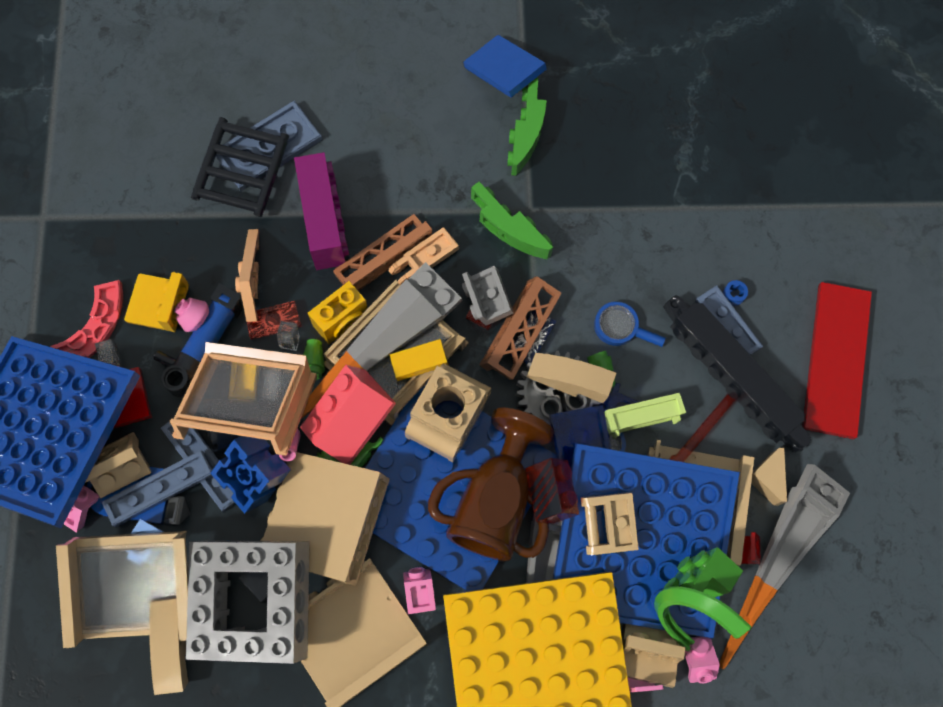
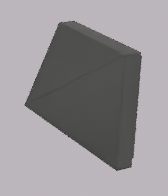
[163,497,190,525]

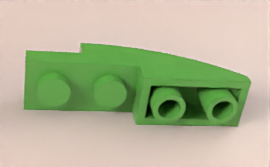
[507,78,547,176]
[471,182,553,259]

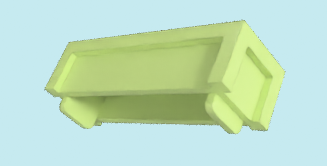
[599,393,686,439]

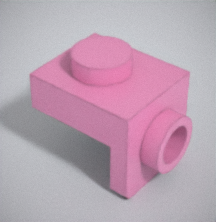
[685,636,720,684]

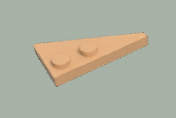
[235,229,259,322]

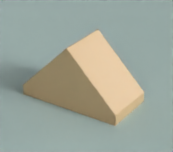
[751,448,787,506]

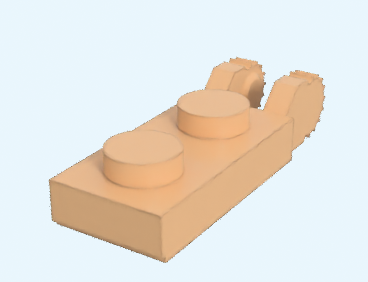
[388,228,459,285]

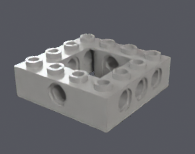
[186,540,309,664]

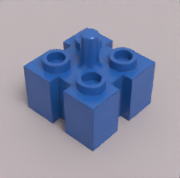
[210,436,291,514]

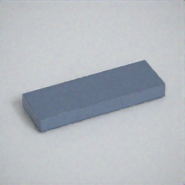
[695,286,763,355]

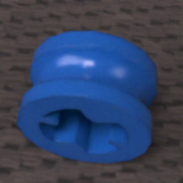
[723,280,748,306]

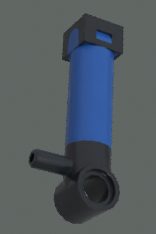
[153,283,244,397]

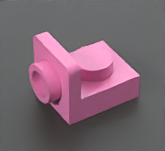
[64,486,99,533]
[403,567,436,614]

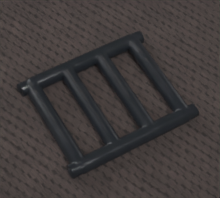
[191,117,289,217]

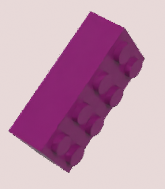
[294,152,349,270]

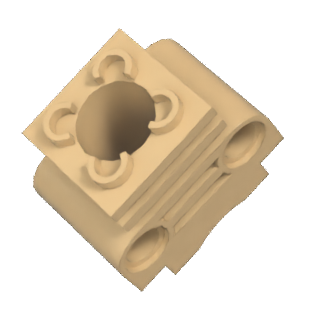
[405,363,492,462]

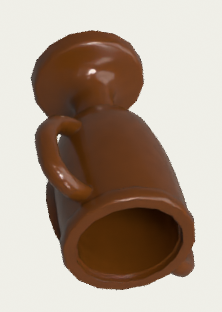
[428,408,554,561]

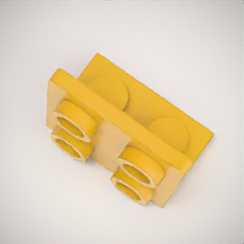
[124,272,189,332]

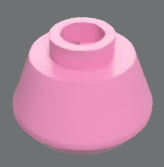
[174,298,209,332]

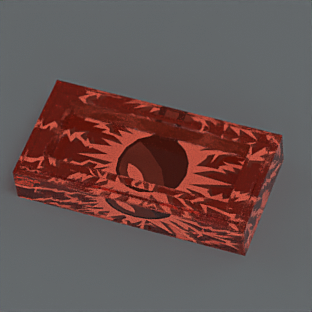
[244,300,302,340]

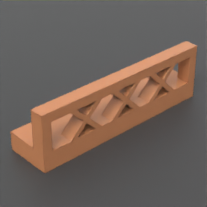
[333,214,432,291]
[479,276,562,380]

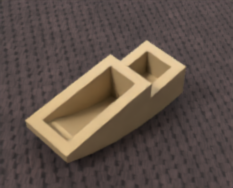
[526,353,616,403]
[149,597,188,695]

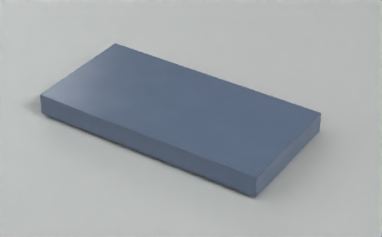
[215,100,322,192]

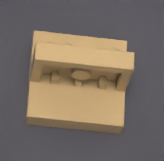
[85,432,151,498]
[622,624,685,688]

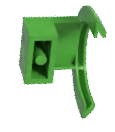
[654,547,751,651]

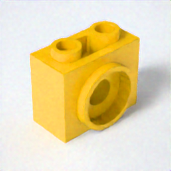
[308,281,368,345]

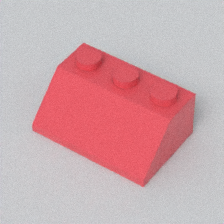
[300,365,396,465]

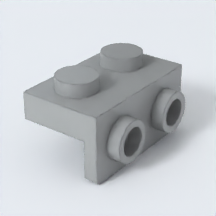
[462,266,514,326]

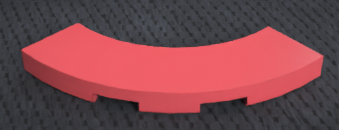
[51,280,123,358]

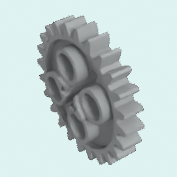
[515,351,601,437]

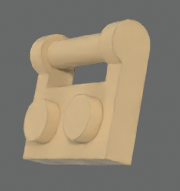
[581,492,639,555]

